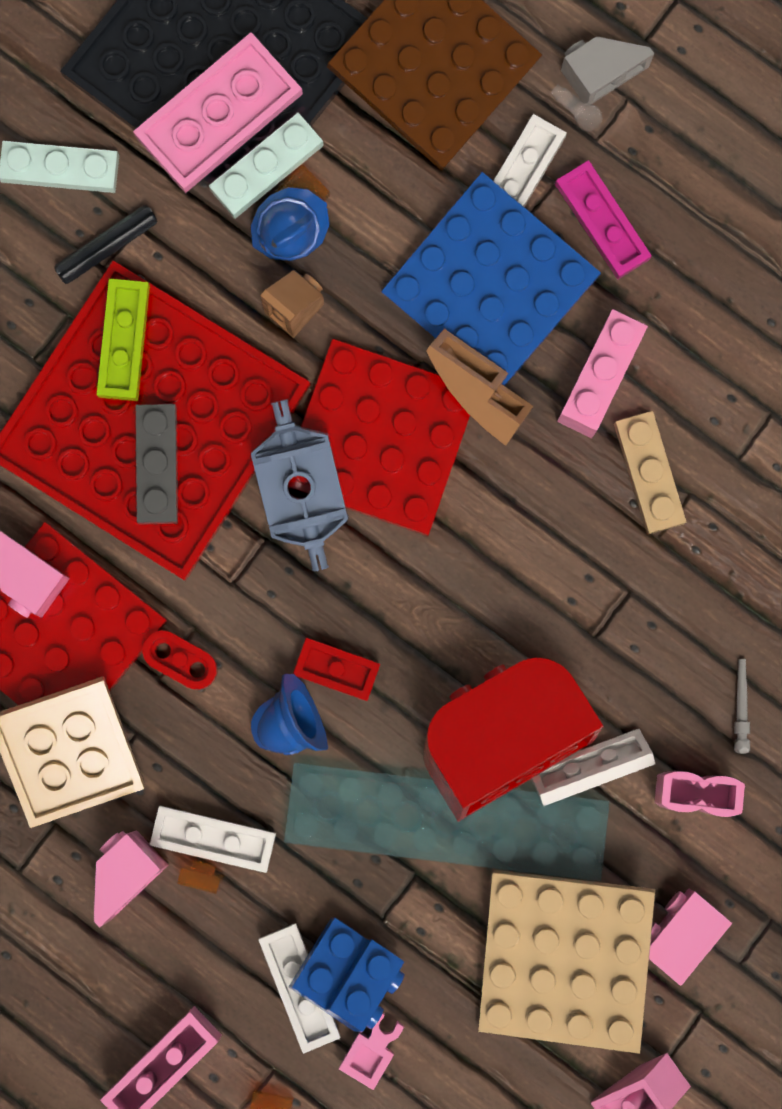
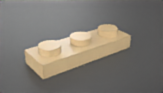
[614,411,687,535]

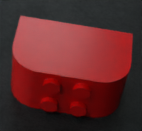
[424,658,604,822]

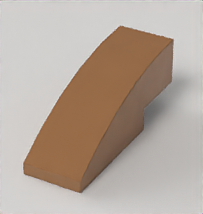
[426,329,534,446]

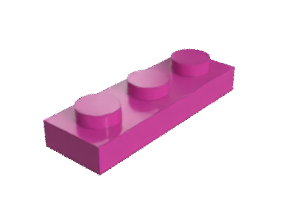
[555,160,652,280]

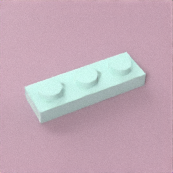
[209,113,324,219]
[0,141,119,193]

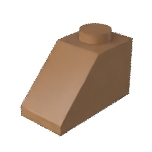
[260,270,324,338]

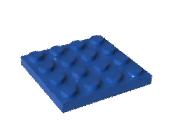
[381,172,601,386]

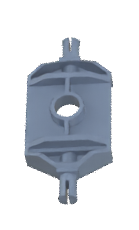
[251,399,349,571]

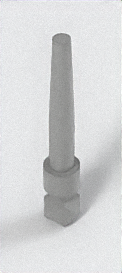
[734,659,750,754]

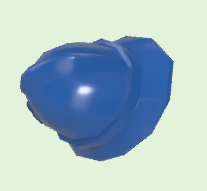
[251,187,330,261]
[251,674,328,755]

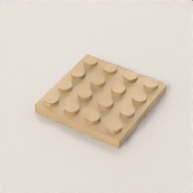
[478,870,655,1054]

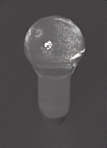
[551,85,602,131]

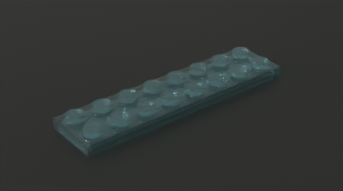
[284,763,610,881]

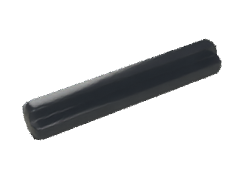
[54,205,158,284]

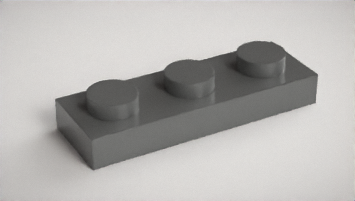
[136,404,178,524]

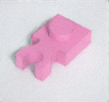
[339,1013,404,1090]

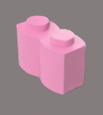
[655,771,745,817]

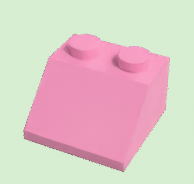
[94,830,169,927]

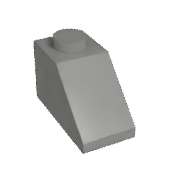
[561,37,654,107]

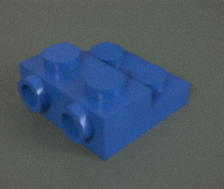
[289,918,405,1032]

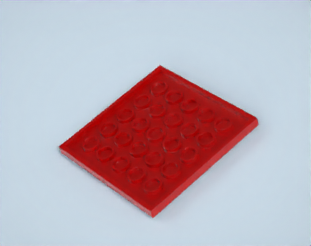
[0,261,311,582]

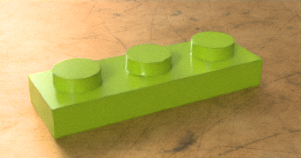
[97,279,150,401]

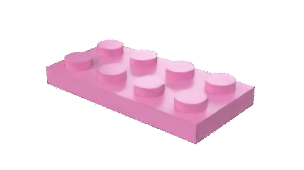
[133,33,303,193]

